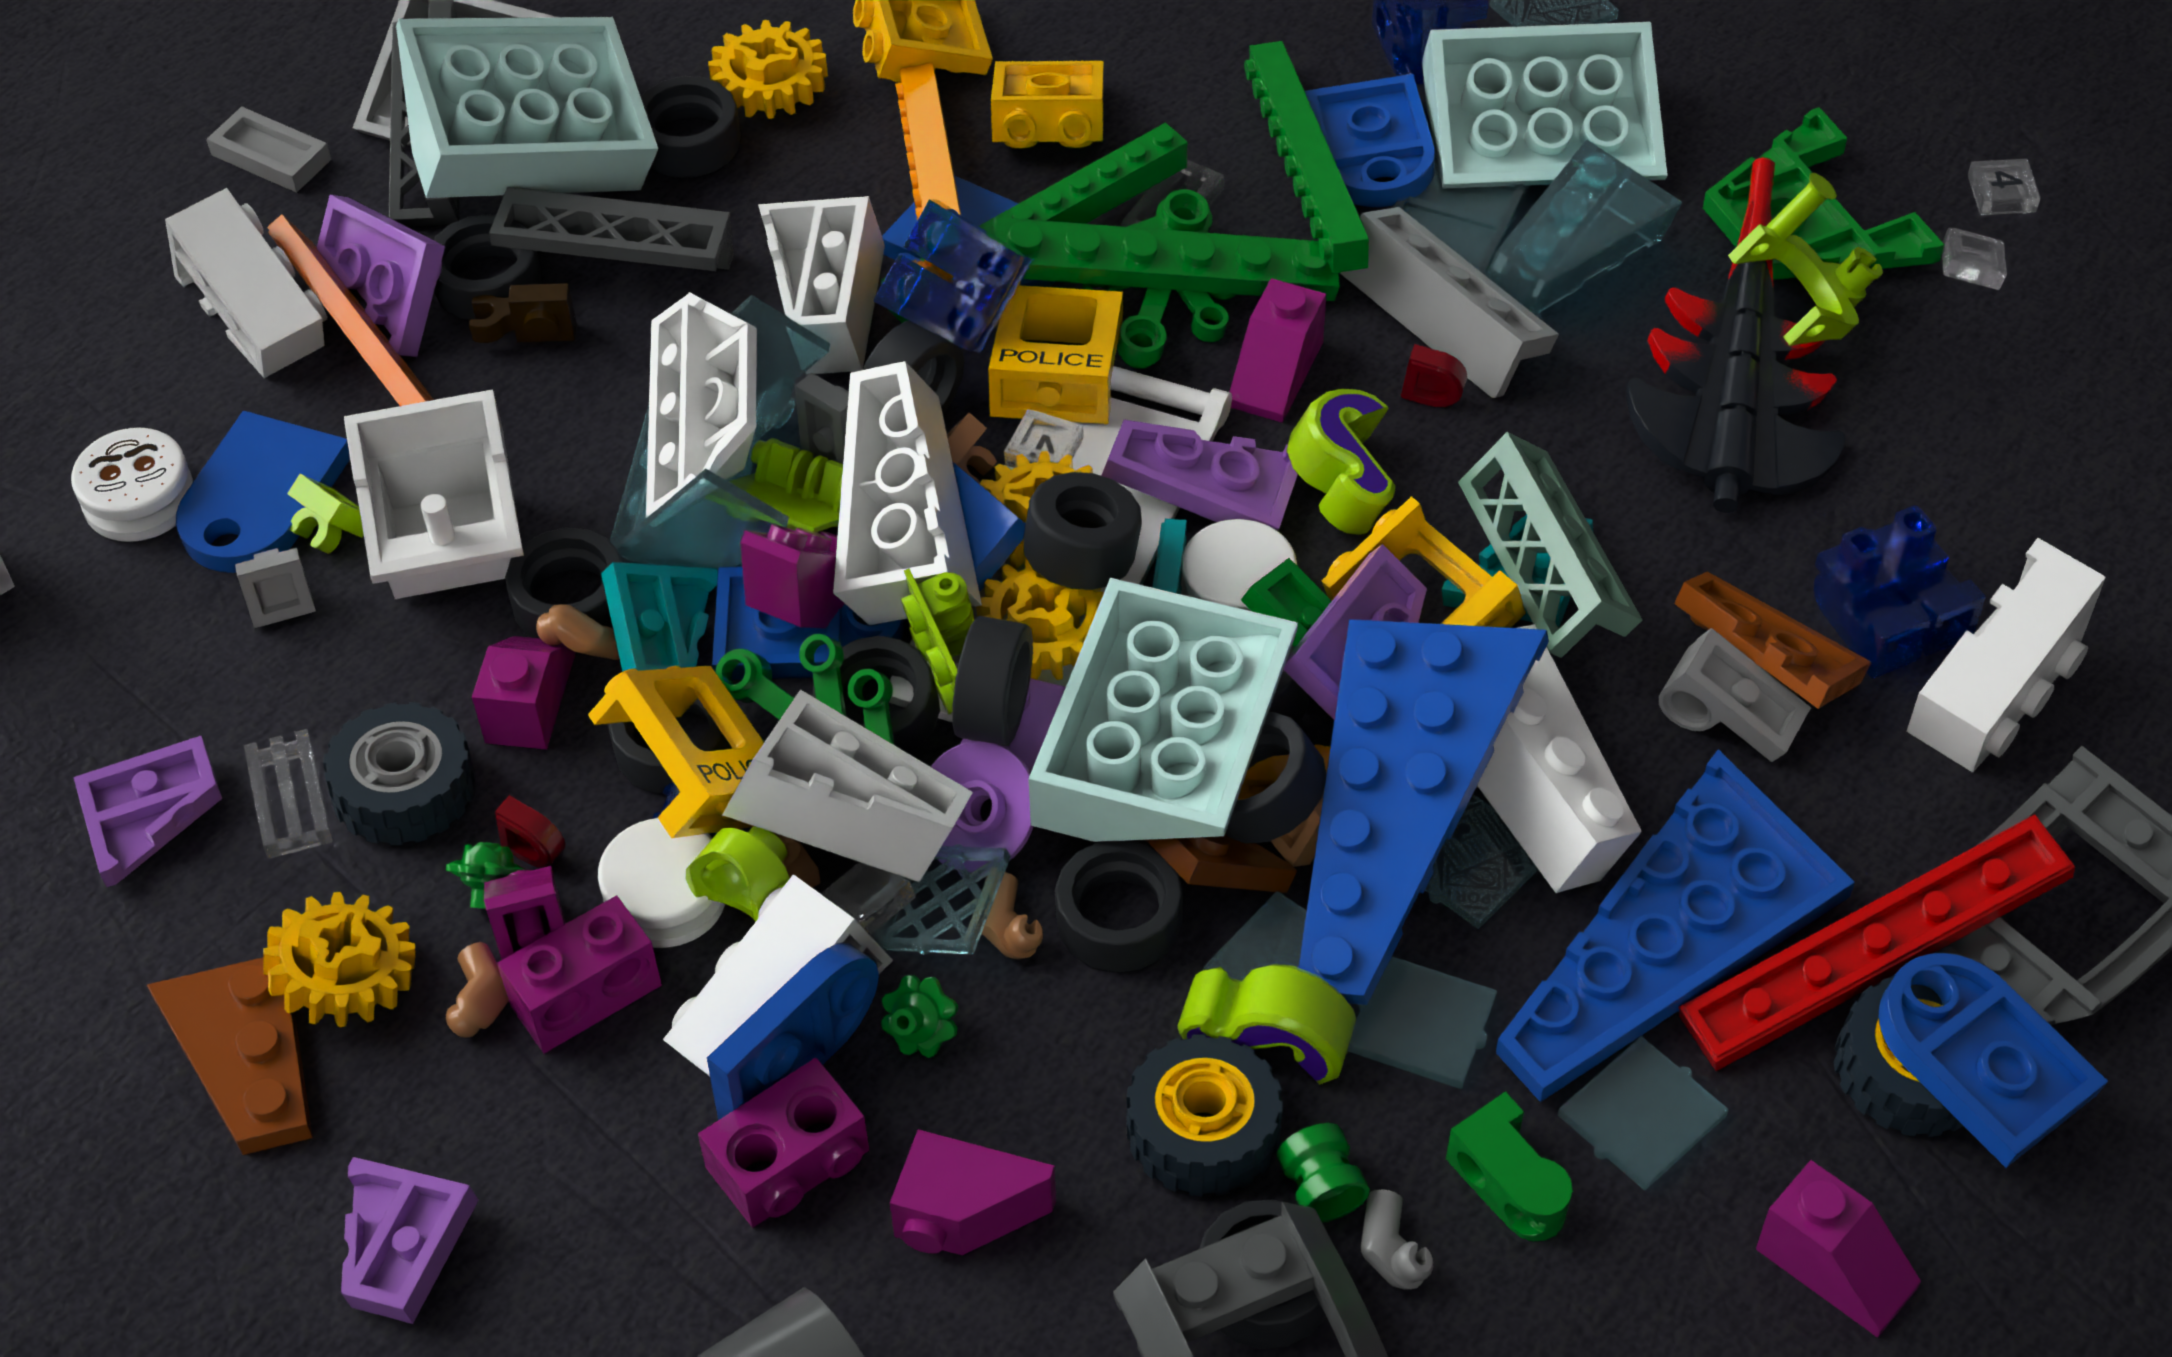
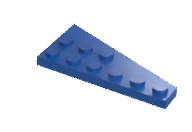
[1298,619,1549,1005]
[1496,749,1855,1102]

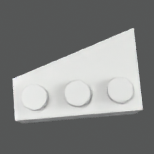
[1906,538,2106,772]
[663,874,893,1077]

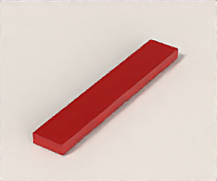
[1679,814,2075,1071]

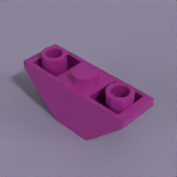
[740,524,845,629]

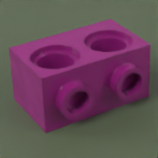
[497,895,662,1054]
[698,1058,869,1228]

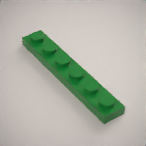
[992,217,1340,301]

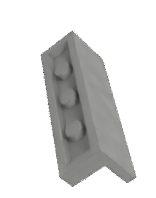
[1340,207,1559,398]

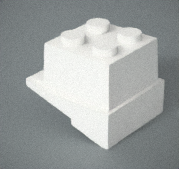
[344,389,524,599]

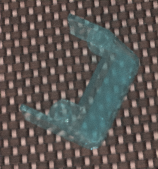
[610,295,830,570]

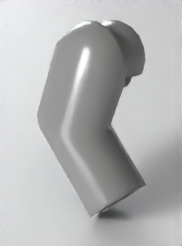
[1361,1189,1433,1290]

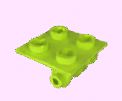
[706,438,843,533]
[900,568,974,715]

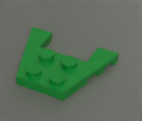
[1703,107,1945,280]

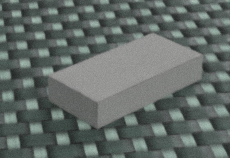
[206,106,331,193]

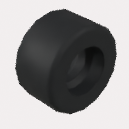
[1023,472,1142,590]

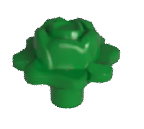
[446,842,526,909]
[881,975,958,1058]

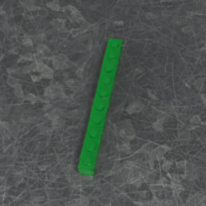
[1244,41,1369,274]
[881,122,1188,323]

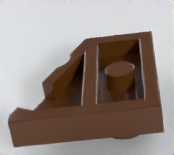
[1146,834,1297,893]

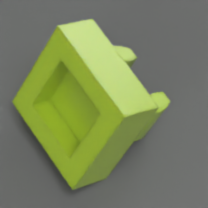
[287,473,364,554]

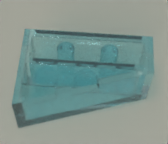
[1486,140,1682,315]

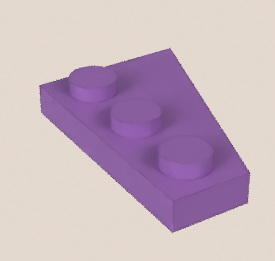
[1101,420,1298,531]
[1283,544,1427,720]

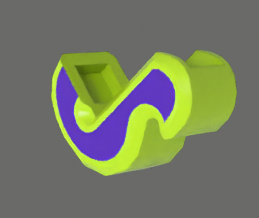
[1286,389,1395,535]
[1177,964,1356,1085]

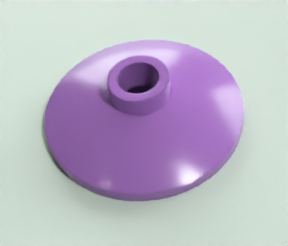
[931,741,1034,873]

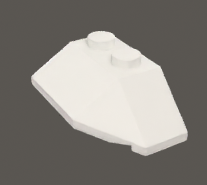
[646,293,757,522]

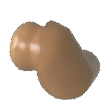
[536,604,620,660]
[978,871,1043,959]
[446,942,509,1038]

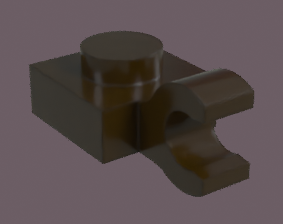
[469,283,577,343]

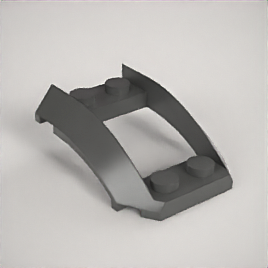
[1935,746,2172,1025]
[1113,1202,1388,1357]

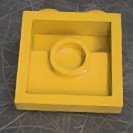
[853,0,993,83]
[991,61,1104,148]

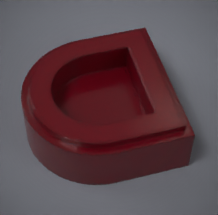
[1401,344,1467,407]
[495,795,566,868]

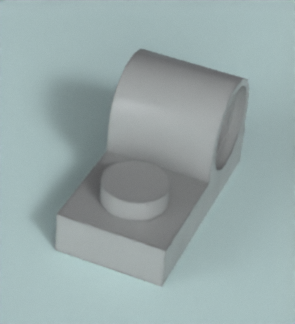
[1659,628,1811,762]

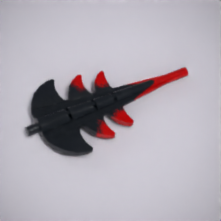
[1626,157,1846,513]

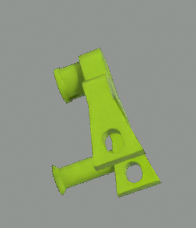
[1728,173,1883,346]

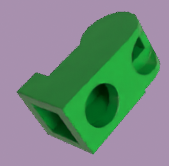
[1446,1091,1573,1241]

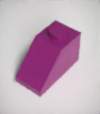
[1230,278,1326,423]
[472,636,576,750]
[484,866,566,960]
[890,1129,1056,1255]
[1756,1160,1921,1338]

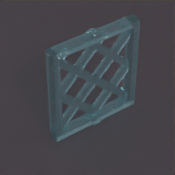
[873,844,1011,955]

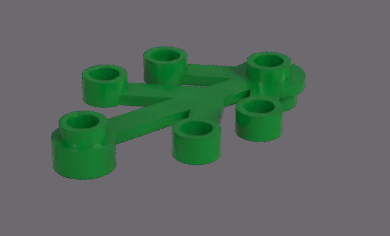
[1081,189,1237,369]
[715,634,894,749]

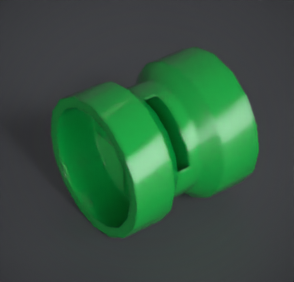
[1277,1123,1370,1223]

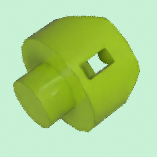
[685,826,790,922]

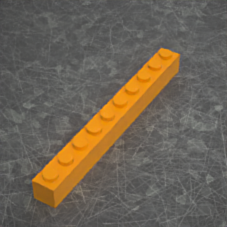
[895,62,972,281]

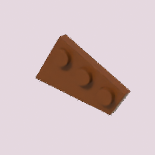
[1674,571,1871,709]
[147,957,313,1155]

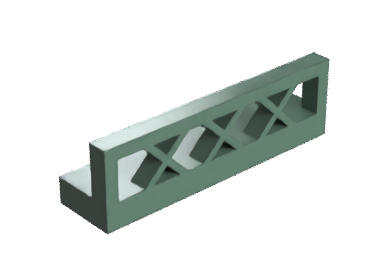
[1458,432,1643,658]

